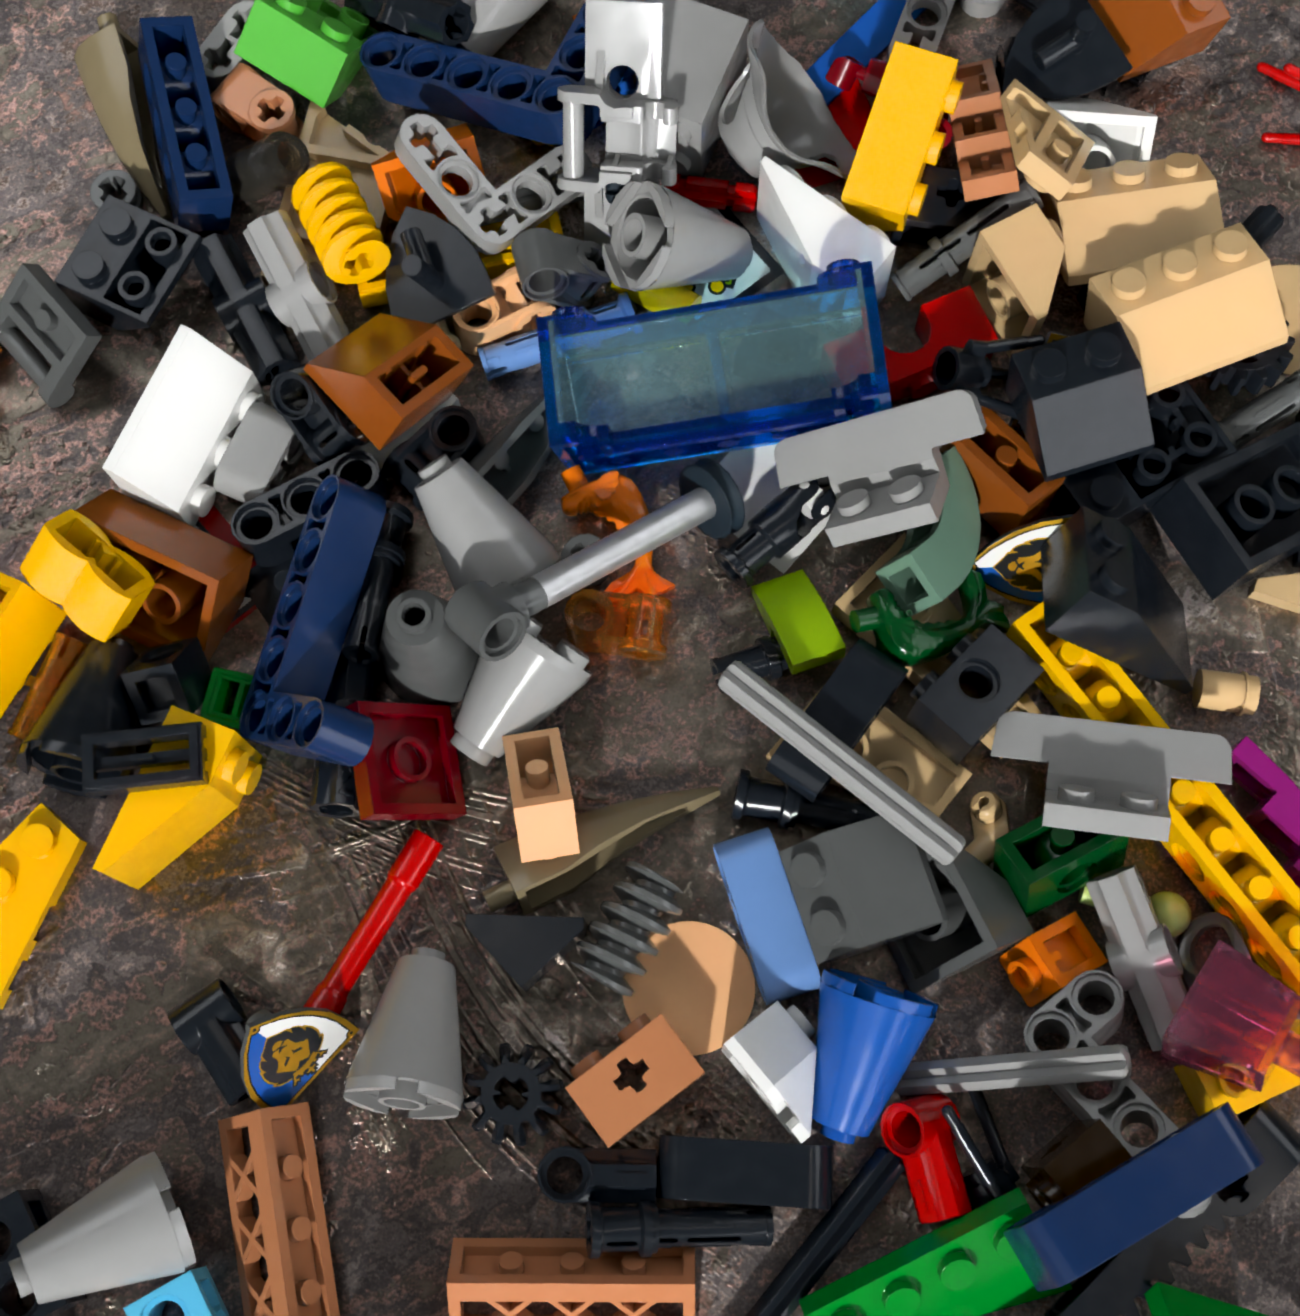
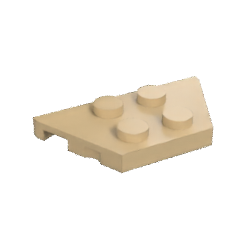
[260,101,390,286]

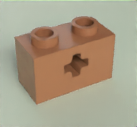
[565,1013,705,1148]

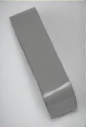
[1023,970,1212,1219]

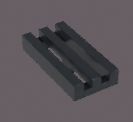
[81,722,208,797]

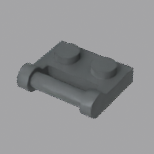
[0,263,102,408]

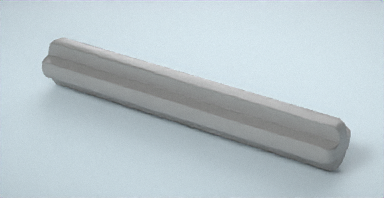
[896,1044,1132,1096]

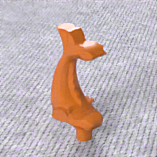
[560,465,675,603]

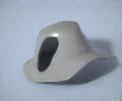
[718,19,857,180]

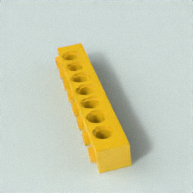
[1006,602,1300,1010]

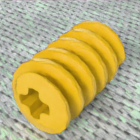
[291,161,391,285]

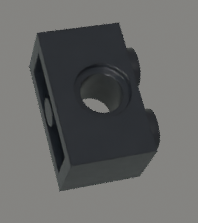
[905,624,1045,765]

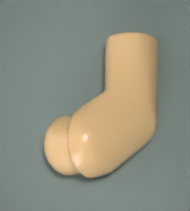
[964,791,1011,866]

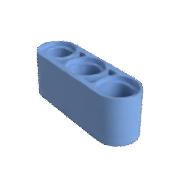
[713,827,821,1006]

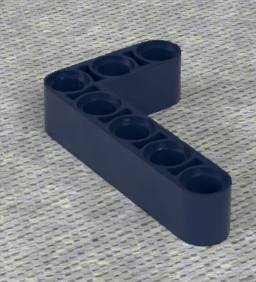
[359,2,628,147]
[239,474,386,767]

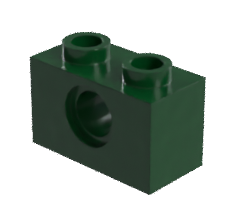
[993,815,1129,917]

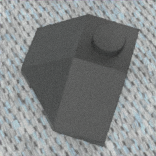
[887,849,1035,993]

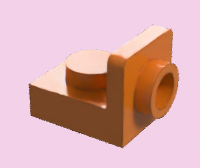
[999,911,1108,1007]

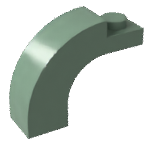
[875,446,981,617]

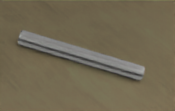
[718,660,966,865]

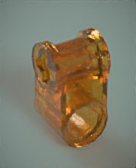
[564,589,673,661]

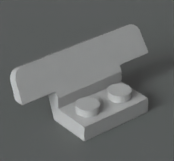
[774,389,987,548]
[990,711,1232,842]

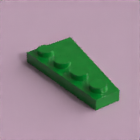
[799,1187,1073,1316]

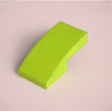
[751,569,846,675]

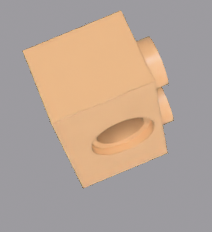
[502,727,580,863]

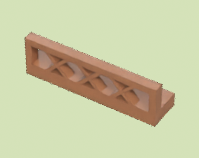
[218,1102,340,1316]
[446,1238,695,1316]

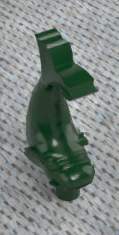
[849,569,1010,667]

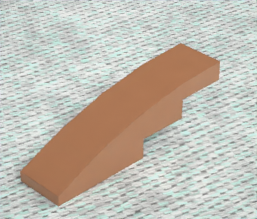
[949,58,1020,202]

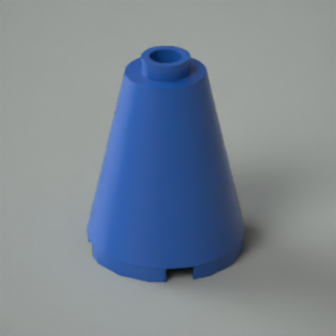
[812,968,939,1144]

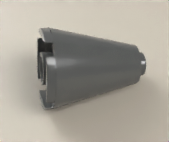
[378,589,479,706]

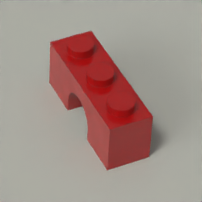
[819,285,998,421]

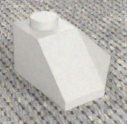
[1035,98,1158,198]
[721,1000,817,1144]

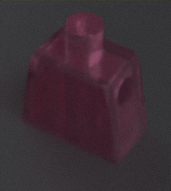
[1161,940,1300,1092]

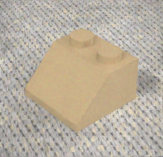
[962,203,1065,358]

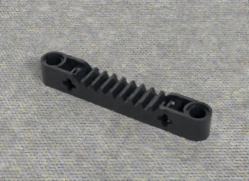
[1042,1101,1300,1316]

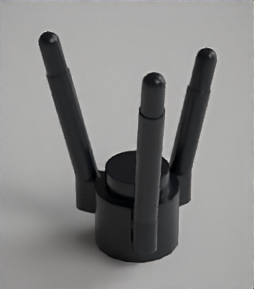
[932,335,1045,420]
[942,1090,1020,1211]

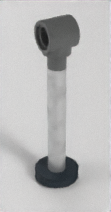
[444,458,745,662]

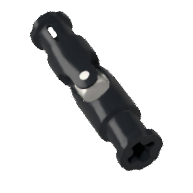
[714,411,877,589]

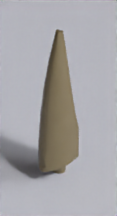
[74,13,172,219]
[482,786,720,916]

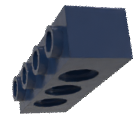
[138,16,233,232]

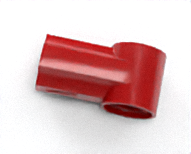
[880,1093,972,1224]

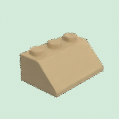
[1041,153,1224,286]
[1083,222,1289,395]

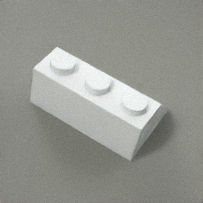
[102,324,265,527]

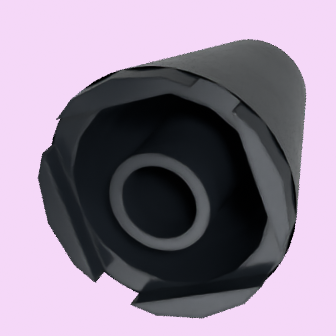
[15,637,139,799]

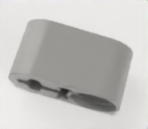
[214,401,305,503]

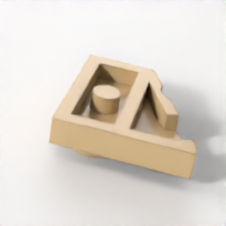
[1000,78,1095,201]

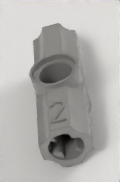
[242,210,350,361]
[1086,864,1203,1052]

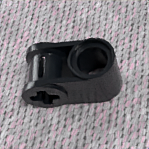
[270,364,370,466]
[381,405,485,511]

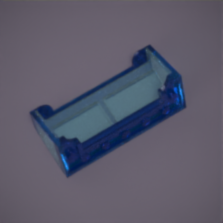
[536,259,892,474]

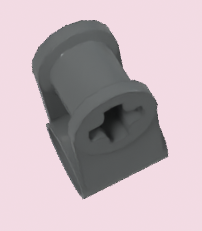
[511,228,612,311]

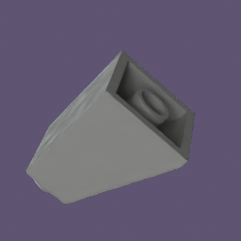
[647,0,749,177]

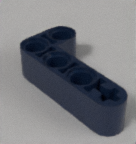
[1003,1102,1266,1292]

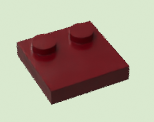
[345,701,467,820]

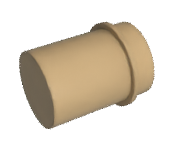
[1192,669,1261,716]

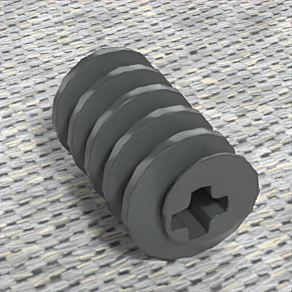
[570,861,684,996]

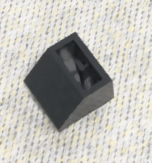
[54,194,203,331]

